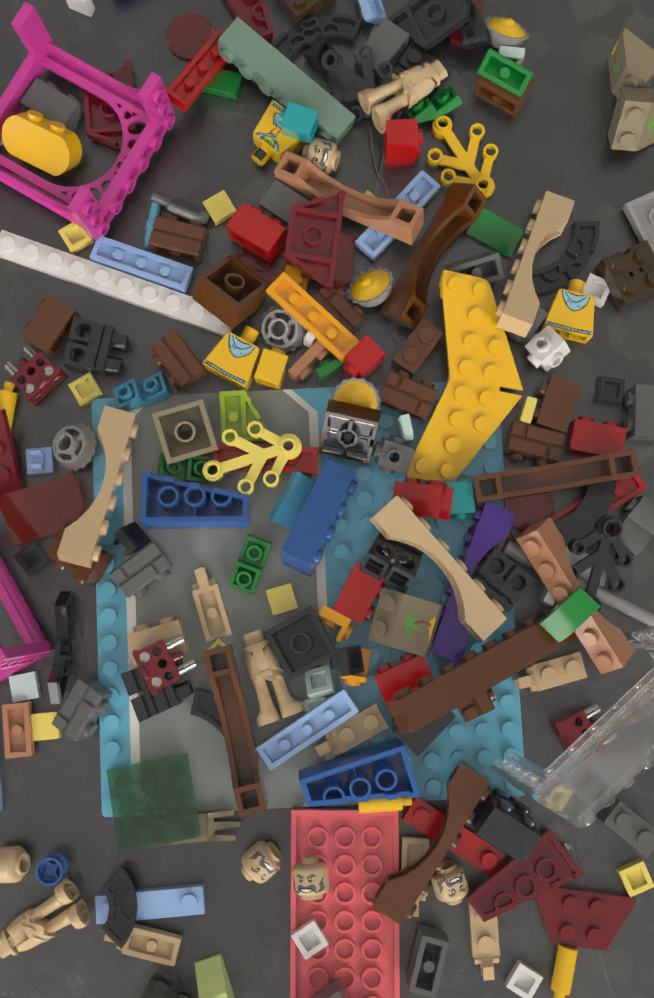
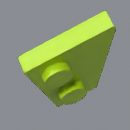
[219,390,267,444]

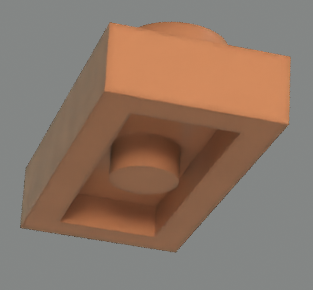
[288,340,331,383]
[2,701,35,759]

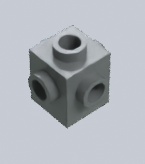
[372,434,416,474]

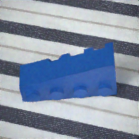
[281,459,359,577]
[140,471,251,529]
[298,737,421,806]

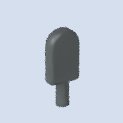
[151,191,209,224]

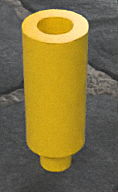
[0,382,18,430]
[358,793,412,813]
[550,945,578,998]

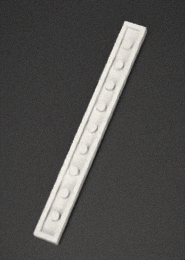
[0,230,233,337]

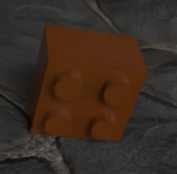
[192,254,270,329]

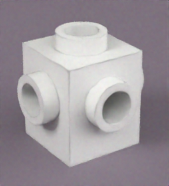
[525,325,570,372]

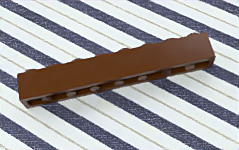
[386,606,578,734]

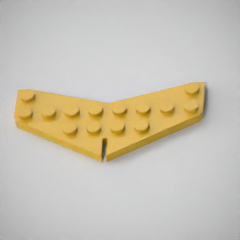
[404,270,523,483]

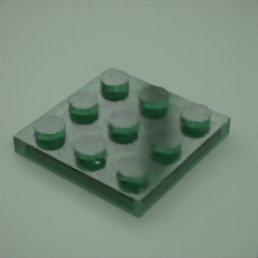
[107,753,202,854]

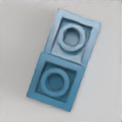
[112,371,172,411]
[269,471,316,530]

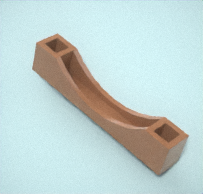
[274,151,424,245]
[516,517,634,674]

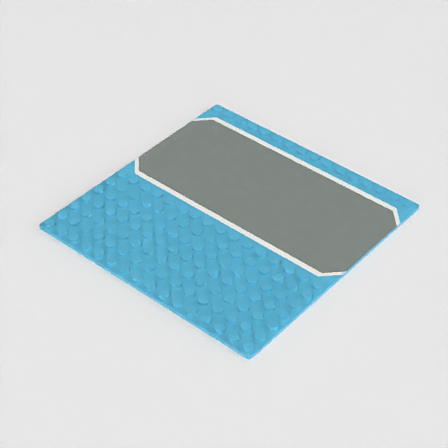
[92,382,526,817]

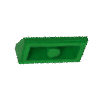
[477,48,535,97]
[203,69,243,100]
[466,208,525,258]

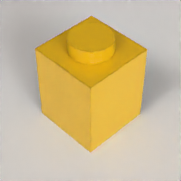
[254,348,289,390]

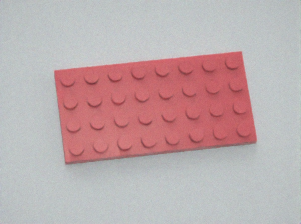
[290,808,400,998]

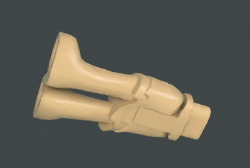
[358,60,448,134]
[242,629,305,727]
[0,878,90,959]

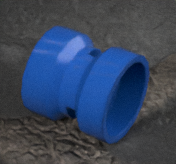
[36,851,70,886]

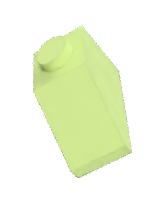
[195,953,235,998]

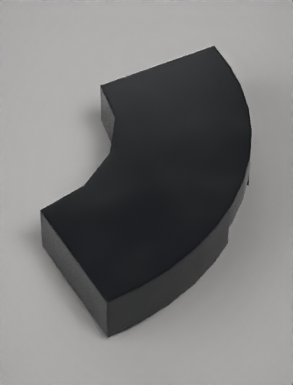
[101,866,138,949]

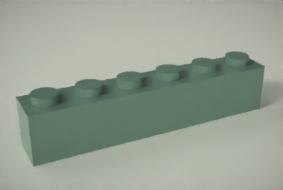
[218,16,356,145]

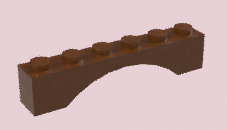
[380,183,488,329]
[471,449,640,503]
[203,644,268,817]
[373,759,491,926]

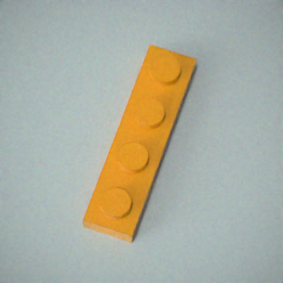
[266,272,360,362]

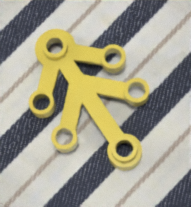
[202,421,302,495]

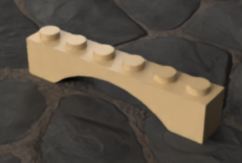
[495,190,575,338]
[57,406,139,568]
[369,495,507,641]

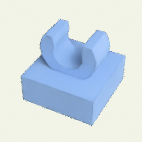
[26,447,56,476]

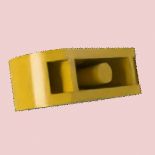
[2,110,82,176]

